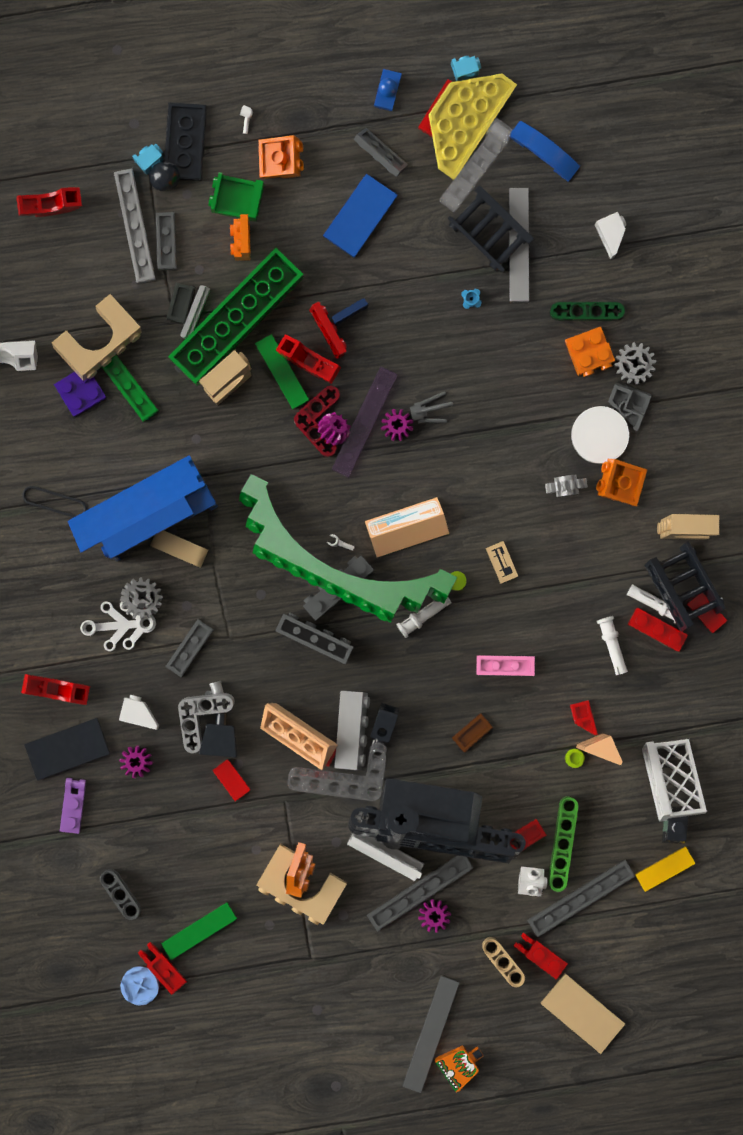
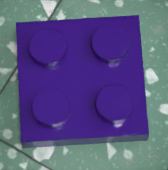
[54,372,107,418]

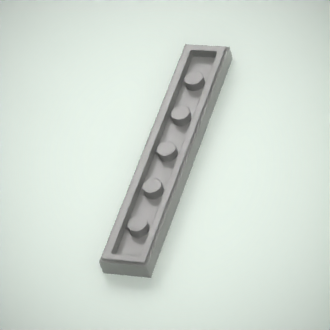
[114,169,156,284]
[509,188,529,302]

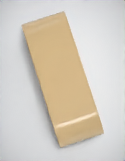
[150,530,208,568]
[482,937,525,987]

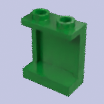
[208,172,264,222]

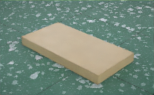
[541,973,625,1054]

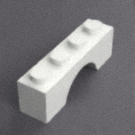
[0,341,38,371]

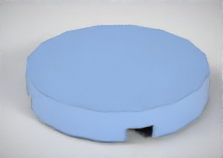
[120,966,160,1006]

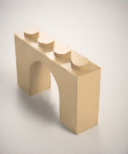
[52,294,142,381]
[199,350,252,406]
[657,514,719,540]
[256,843,347,925]

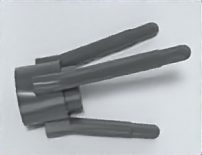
[410,391,453,424]

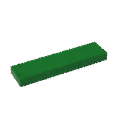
[255,334,309,410]
[101,355,159,422]
[161,902,237,960]

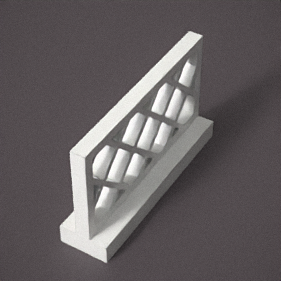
[642,739,707,822]
[347,834,424,881]

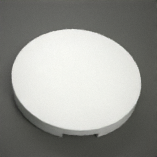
[571,406,629,464]

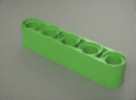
[548,796,578,892]

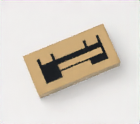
[486,541,518,584]

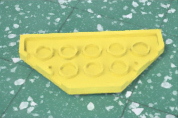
[429,74,517,180]

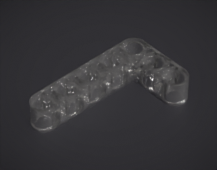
[439,118,512,213]
[287,742,387,801]

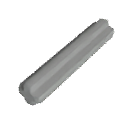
[180,285,210,339]

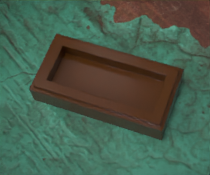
[452,713,493,752]

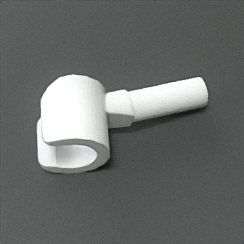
[240,105,253,134]
[327,534,354,551]

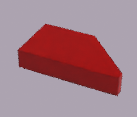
[570,700,598,735]

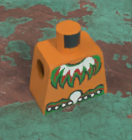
[435,1045,484,1093]

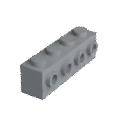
[335,691,370,770]

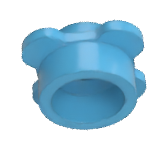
[461,289,482,309]

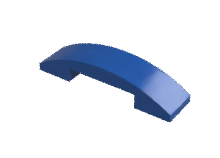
[509,121,580,182]

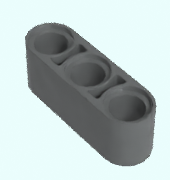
[100,869,141,920]

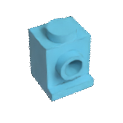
[451,56,481,81]
[132,144,164,175]

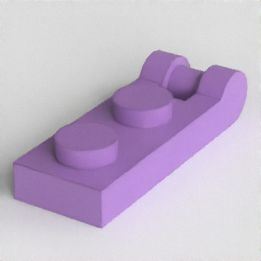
[60,778,86,834]

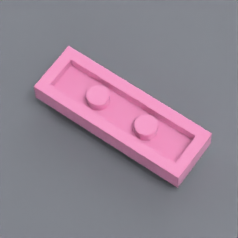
[476,656,535,676]

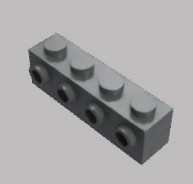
[303,556,374,621]
[275,612,353,664]

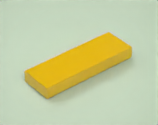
[635,847,695,892]

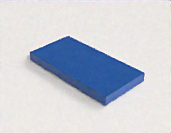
[323,174,397,258]

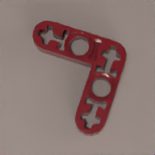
[294,386,340,457]

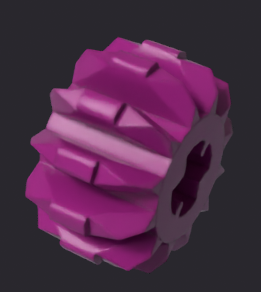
[381,409,413,441]
[317,412,351,446]
[119,745,153,778]
[418,899,451,933]

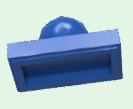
[374,69,402,111]

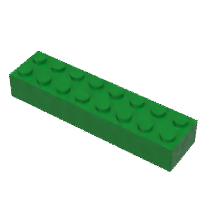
[168,248,304,386]

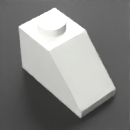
[595,212,626,259]
[119,695,159,730]

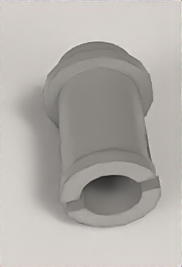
[209,681,226,706]

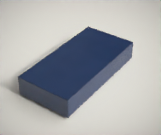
[332,298,368,326]

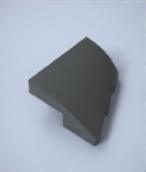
[608,381,652,431]

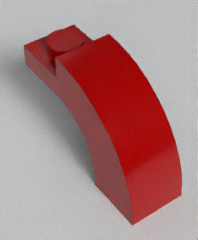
[16,187,82,217]
[276,334,341,384]
[21,674,90,705]

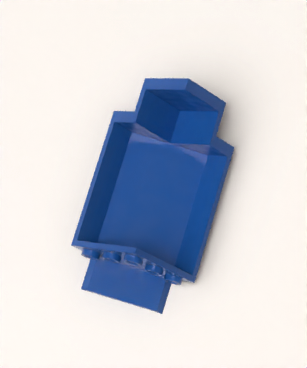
[68,455,218,561]

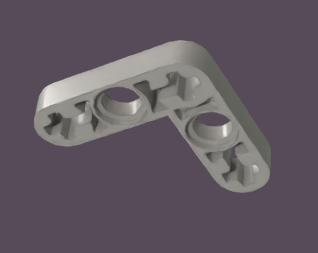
[178,693,235,753]

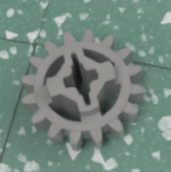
[614,342,656,385]
[545,475,588,497]
[120,577,163,620]

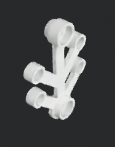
[80,602,156,651]

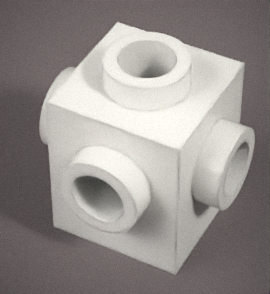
[518,867,547,896]

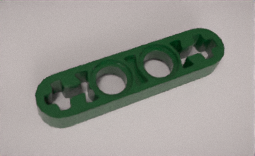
[550,302,625,321]

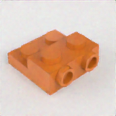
[259,135,304,179]
[230,214,251,261]
[565,327,615,377]
[596,458,647,506]
[286,842,315,898]

